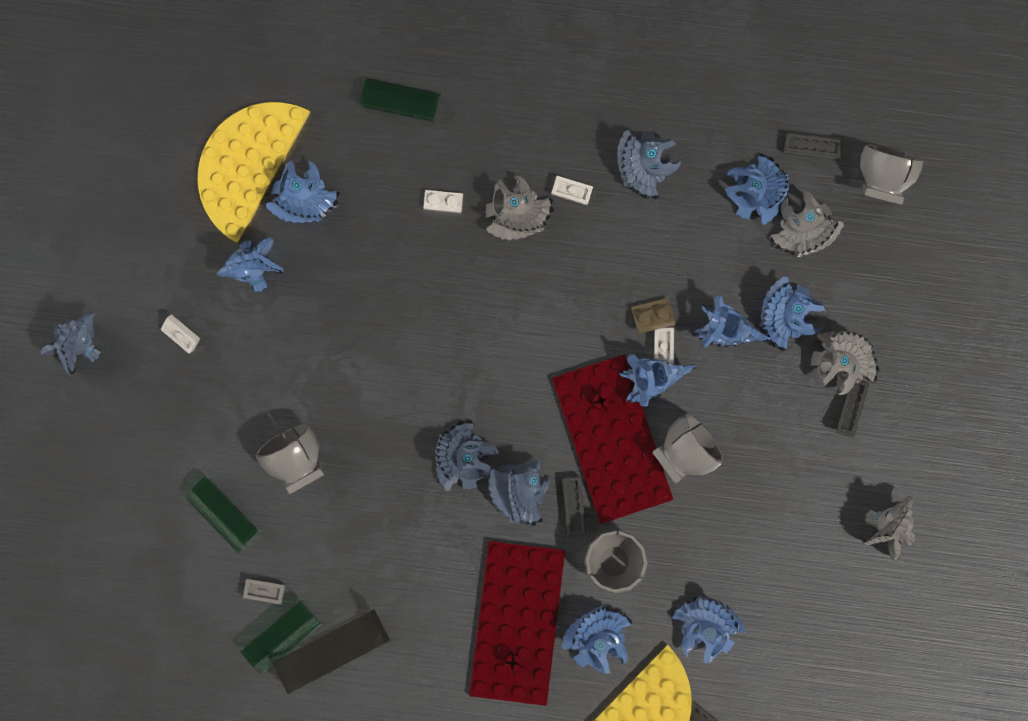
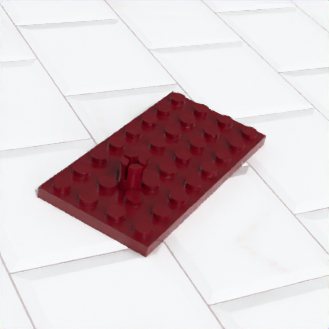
[552,354,674,524]
[469,541,565,706]

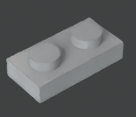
[243,579,285,605]

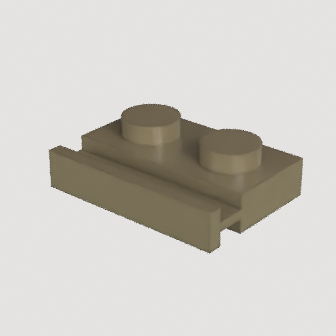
[631,298,675,334]

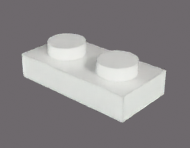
[551,176,593,206]
[423,190,463,213]
[160,314,200,354]
[654,328,674,364]

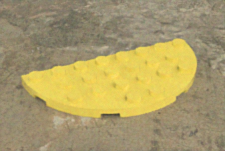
[198,102,310,244]
[594,645,692,721]

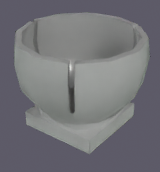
[860,144,924,205]
[653,414,723,484]
[256,424,324,494]
[584,530,648,594]

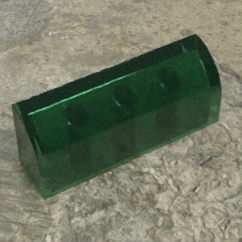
[360,78,441,123]
[185,476,260,553]
[241,600,322,675]

